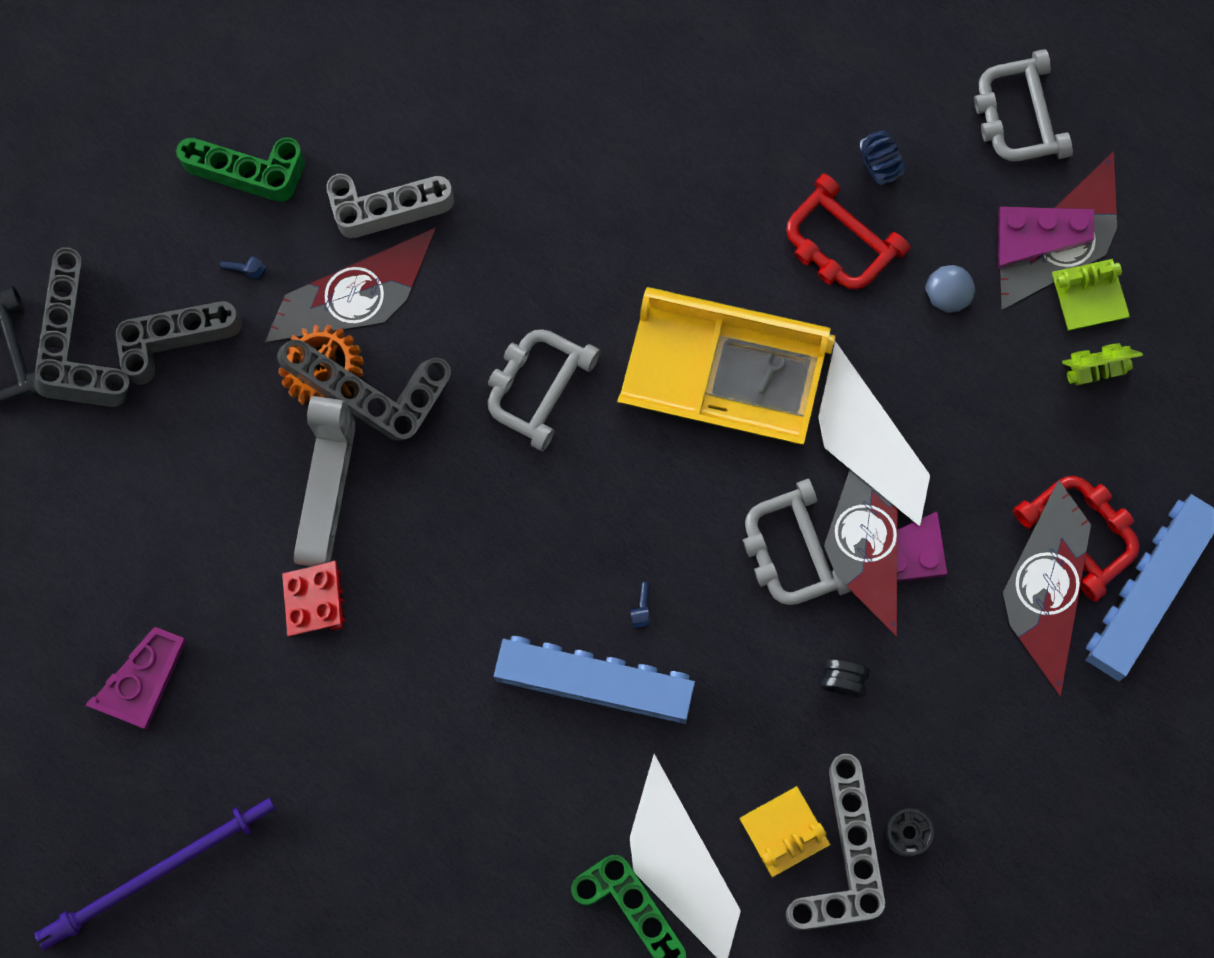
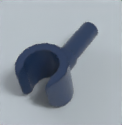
[220,256,266,279]
[630,582,650,628]

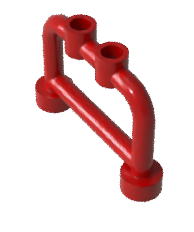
[786,173,911,290]
[1013,476,1140,602]

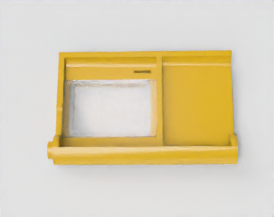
[617,287,835,445]

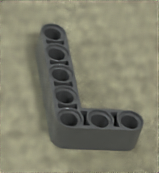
[34,248,129,407]
[277,340,451,441]

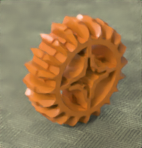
[279,324,364,405]

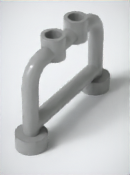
[974,49,1073,161]
[488,329,601,452]
[743,478,851,605]

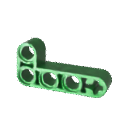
[176,137,305,202]
[571,855,686,958]

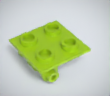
[1052,259,1130,331]
[1062,343,1143,385]

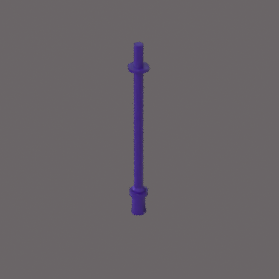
[34,797,276,951]

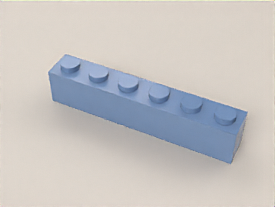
[1085,494,1214,681]
[493,636,695,724]

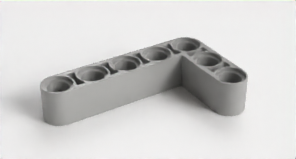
[294,396,355,566]
[786,754,885,930]

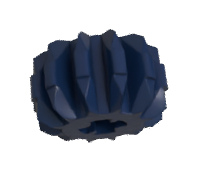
[860,130,905,185]

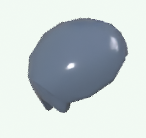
[925,265,975,313]

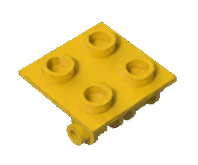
[739,786,830,877]

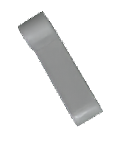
[327,174,454,238]

